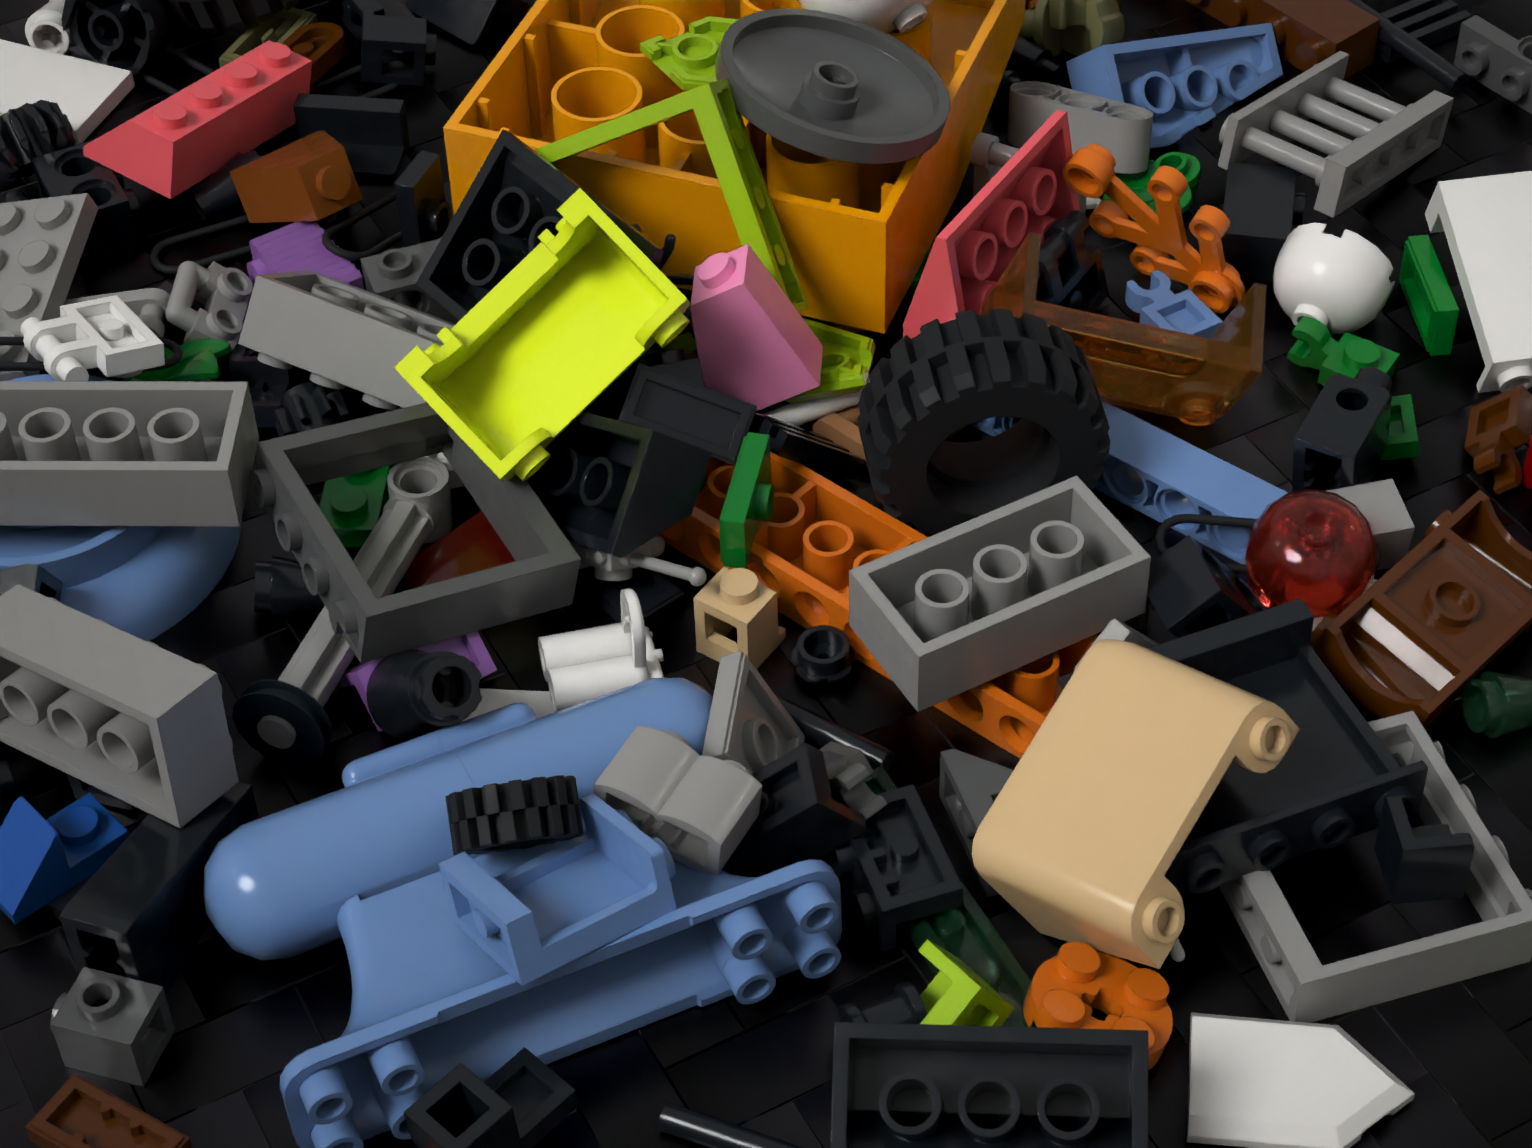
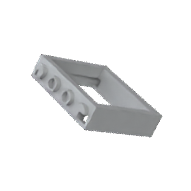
[1219,711,1532,1023]

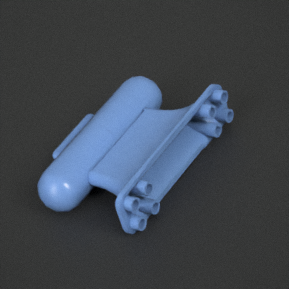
[203,678,842,1148]

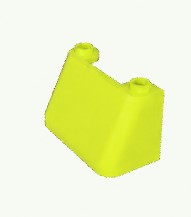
[394,188,690,482]

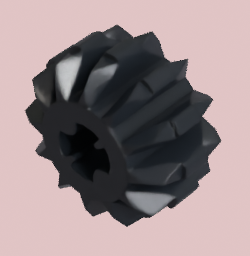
[0,100,76,181]

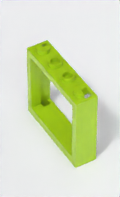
[534,79,809,366]

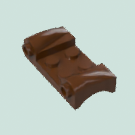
[1310,489,1532,729]

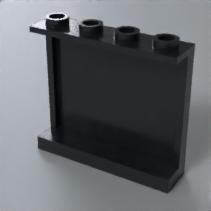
[1055,598,1428,897]

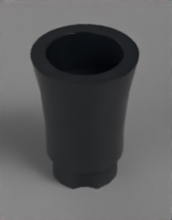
[366,649,482,741]

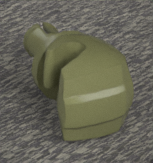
[1018,0,1125,57]

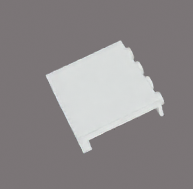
[1425,171,1532,393]

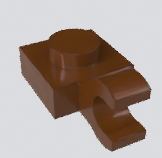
[1464,384,1532,495]

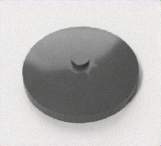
[715,8,950,164]

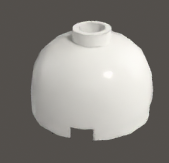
[1273,222,1395,336]

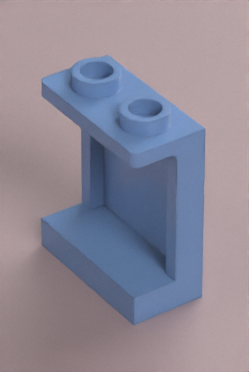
[439,793,677,986]

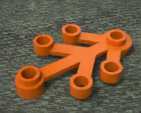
[1063,144,1245,313]

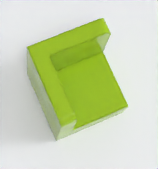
[918,939,1015,1026]

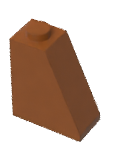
[229,130,363,223]

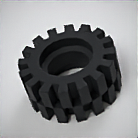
[445,775,584,855]

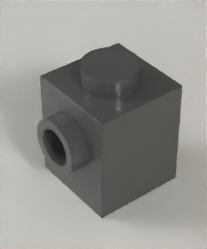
[50,967,175,1087]

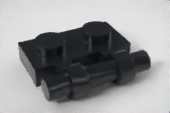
[1012,210,1109,337]

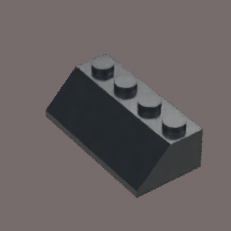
[475,412,712,558]

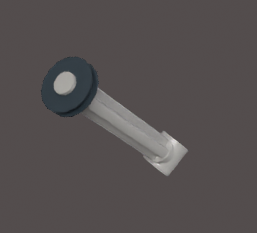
[232,457,454,766]

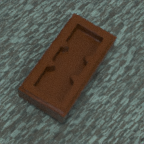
[25,1073,193,1148]

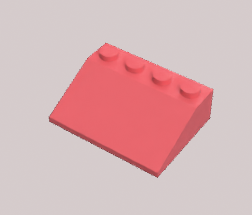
[903,110,1084,339]

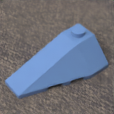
[1066,23,1283,150]

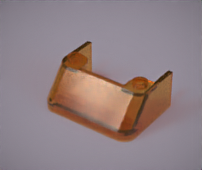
[981,232,1266,426]

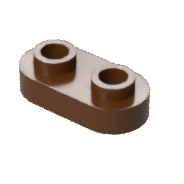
[281,22,347,86]

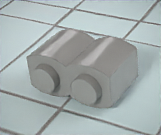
[594,725,762,875]

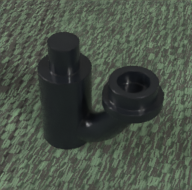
[993,36,1065,109]

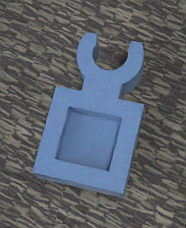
[1125,270,1223,359]

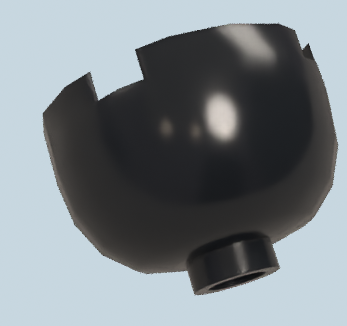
[61,0,171,77]

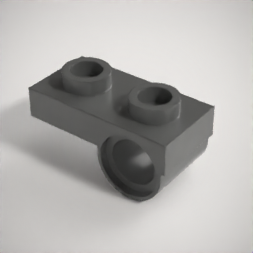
[1454,15,1532,114]

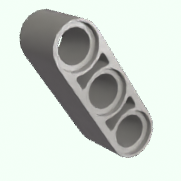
[1006,81,1153,174]

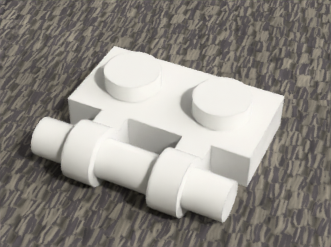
[20,295,165,381]

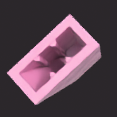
[690,244,823,412]

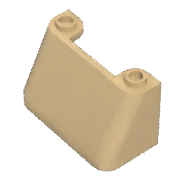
[972,639,1300,969]

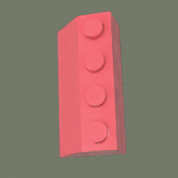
[83,40,312,199]

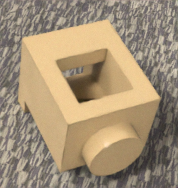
[693,566,786,669]

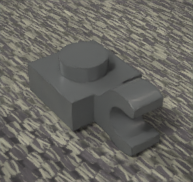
[819,741,887,821]

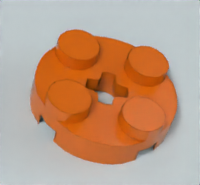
[1023,941,1173,1070]

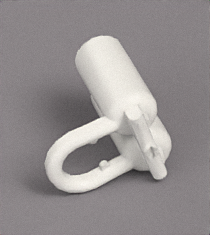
[538,588,664,713]

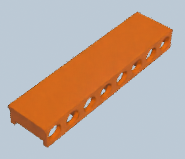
[659,451,1099,759]

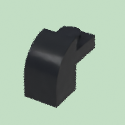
[404,1047,579,1148]

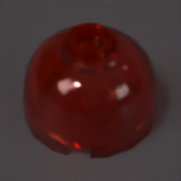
[1245,489,1378,619]

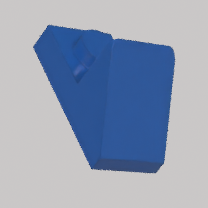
[0,792,129,925]

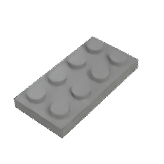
[0,193,98,381]

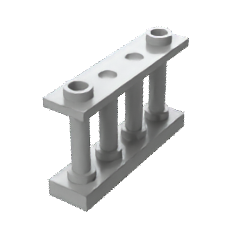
[1218,51,1454,218]

